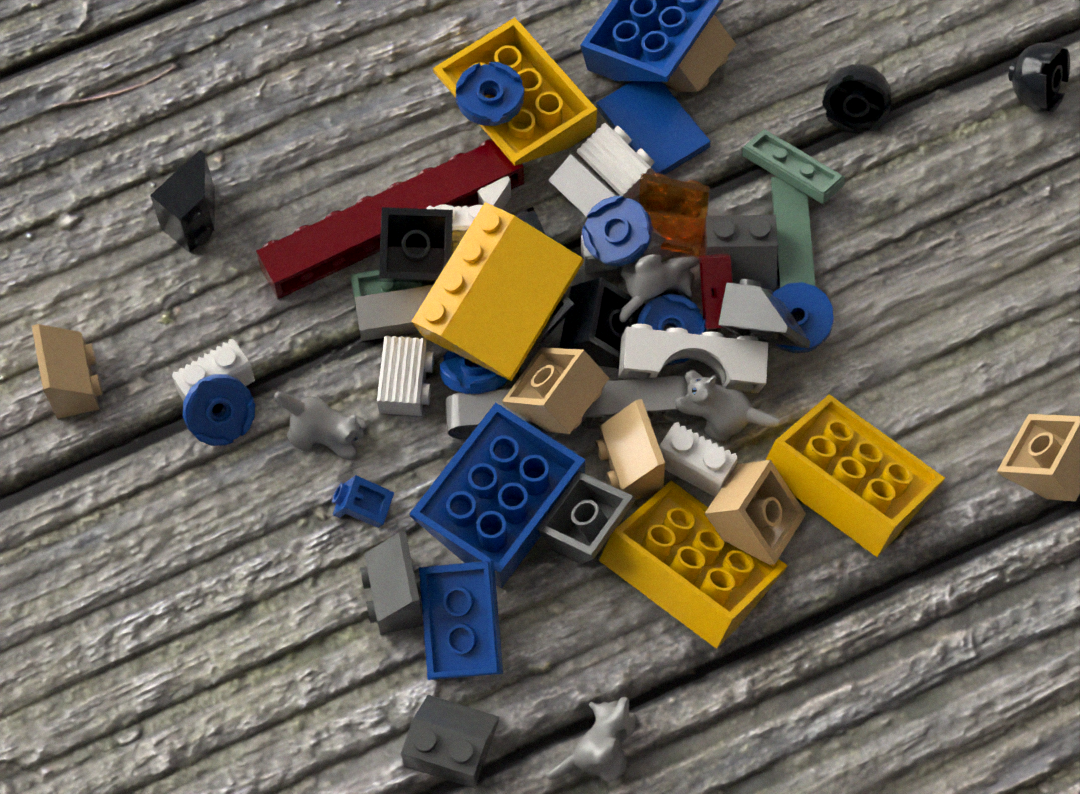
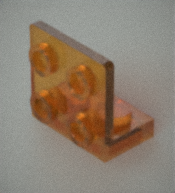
[639,173,710,256]

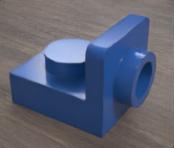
[332,475,394,528]

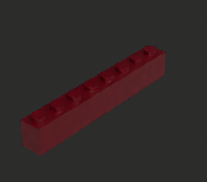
[256,139,524,299]

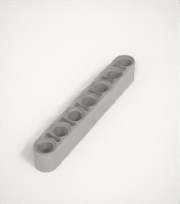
[445,376,694,439]

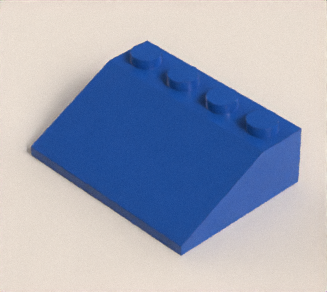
[580,0,724,82]
[409,402,585,589]

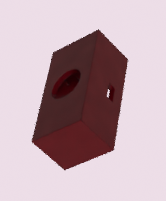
[699,253,732,329]

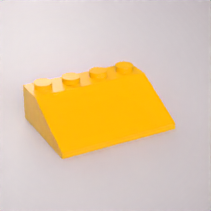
[433,17,597,166]
[411,202,584,381]
[765,394,945,557]
[599,481,788,649]

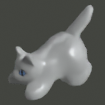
[619,255,699,322]
[675,370,781,441]
[275,391,367,460]
[546,697,636,781]

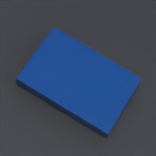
[596,81,711,181]
[419,561,503,680]

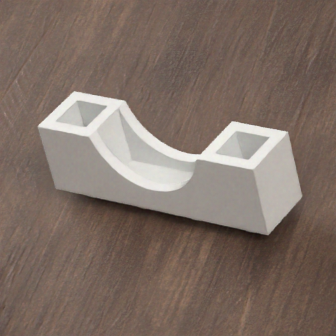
[618,324,768,393]

